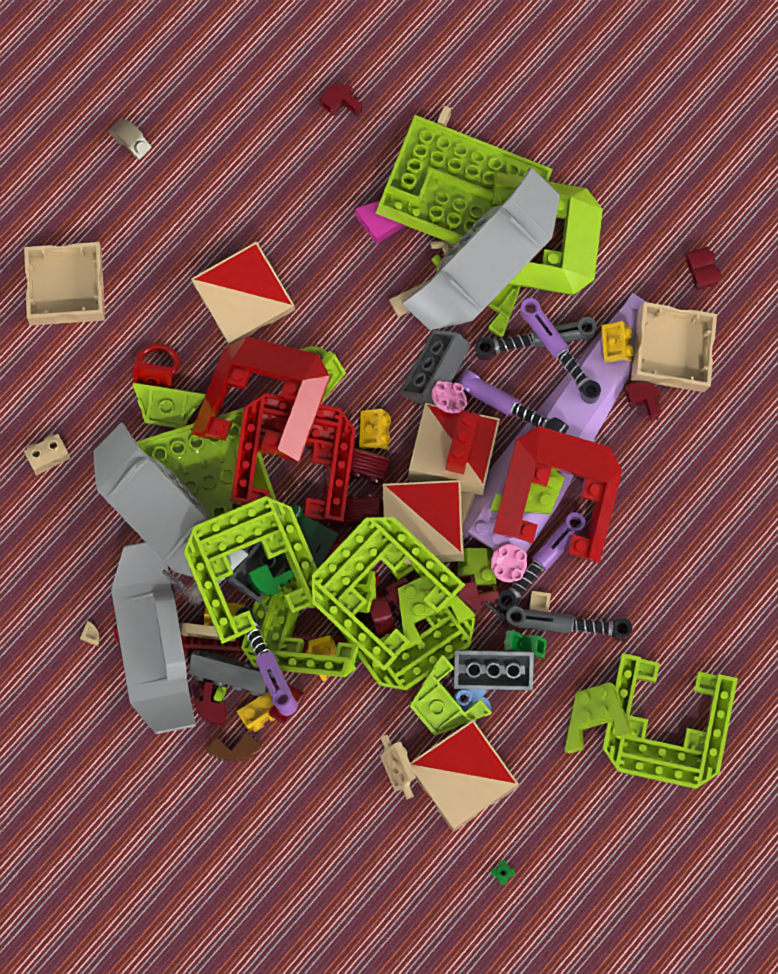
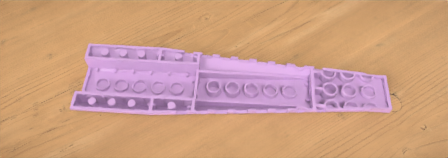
[462,293,646,552]

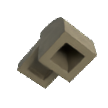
[108,118,152,160]

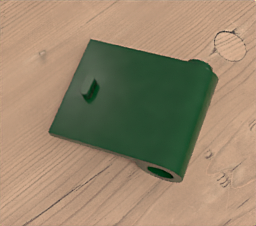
[280,504,339,569]

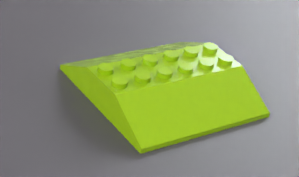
[136,408,277,519]

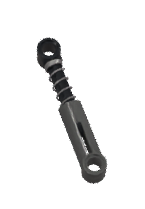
[475,317,597,360]
[506,606,633,641]

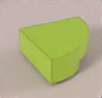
[214,686,227,703]

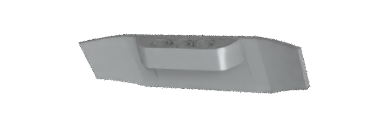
[402,168,559,330]
[93,422,248,584]
[111,542,196,734]

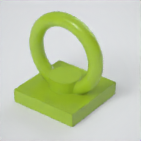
[301,346,346,401]

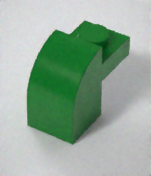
[247,564,294,596]
[504,630,547,659]

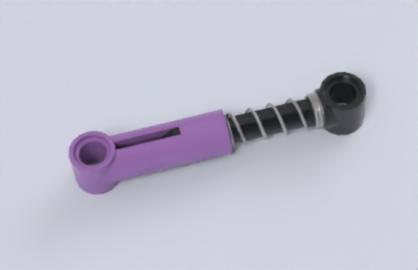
[520,298,601,404]
[457,370,569,433]
[496,512,585,613]
[235,607,298,716]

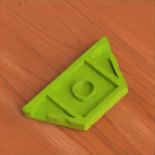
[132,382,206,428]

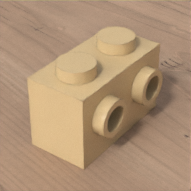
[24,434,70,476]

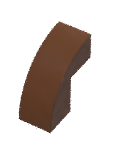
[206,734,263,763]

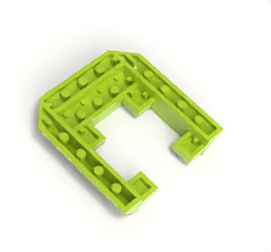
[492,172,603,295]
[183,496,317,644]
[311,517,465,671]
[338,564,475,691]
[241,565,376,677]
[602,653,738,789]

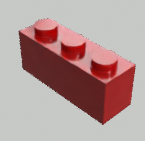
[445,410,480,475]

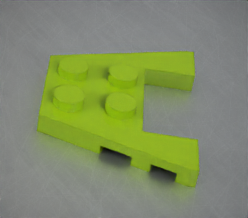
[487,284,521,338]
[490,455,565,515]
[398,576,475,649]
[410,654,492,736]
[565,682,635,754]

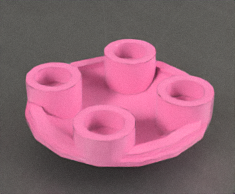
[432,381,467,414]
[491,544,527,582]

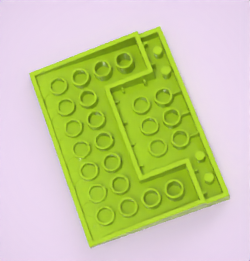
[376,115,553,245]

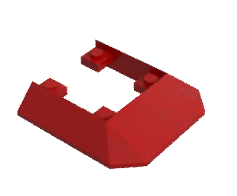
[191,337,330,463]
[230,393,356,523]
[493,426,622,563]

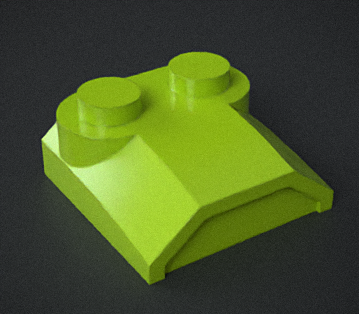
[457,548,496,588]

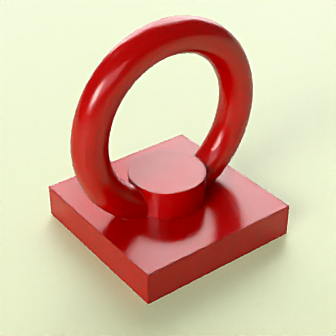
[133,344,180,391]

